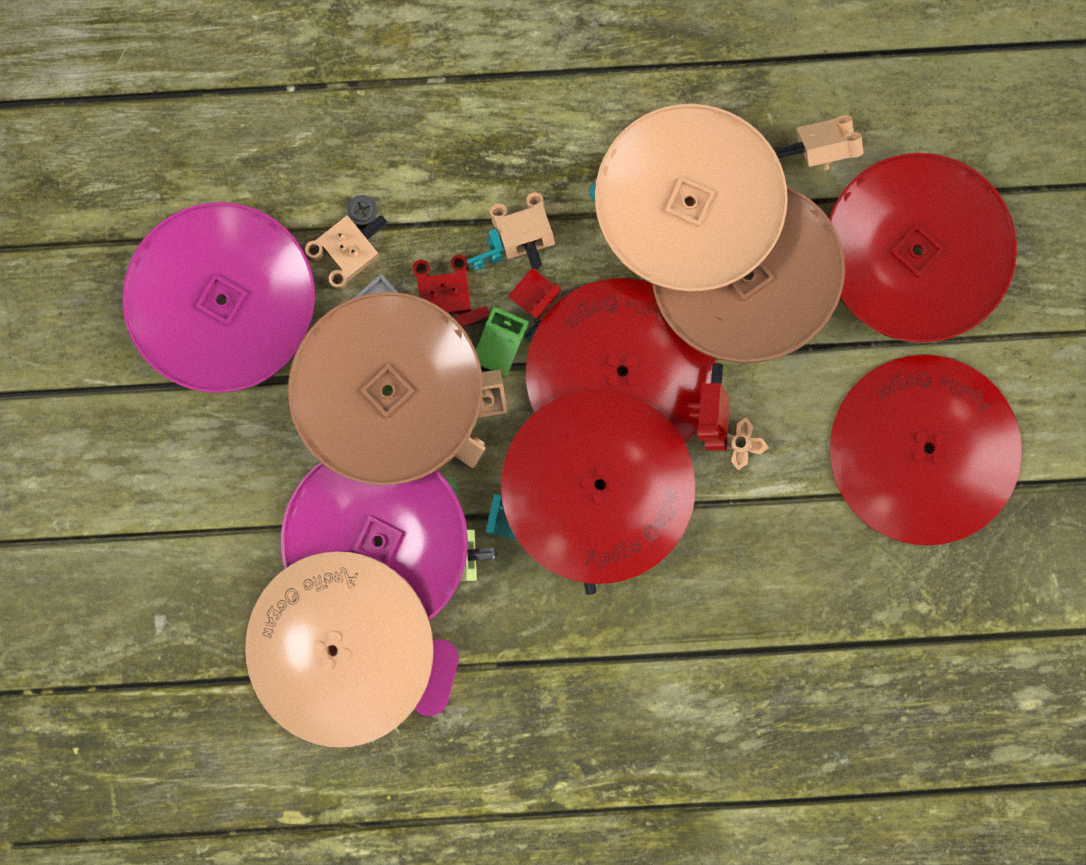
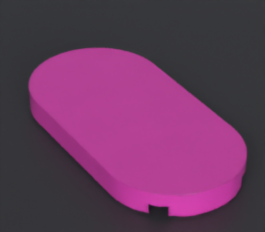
[415,639,459,716]

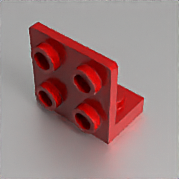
[508,268,561,321]

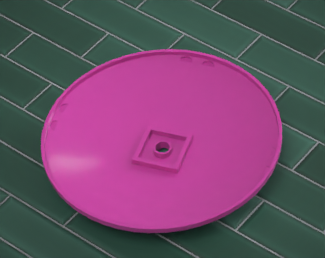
[122,202,315,393]
[281,462,468,621]

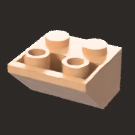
[454,437,487,469]

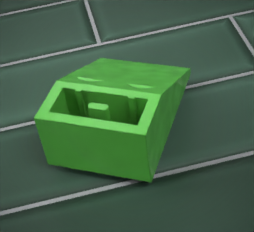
[476,307,529,377]

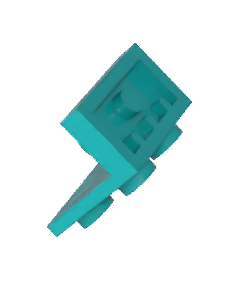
[467,228,505,271]
[486,494,517,540]

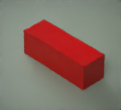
[453,305,490,328]

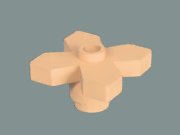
[727,418,769,470]

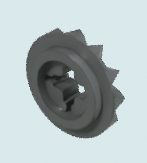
[347,195,378,226]

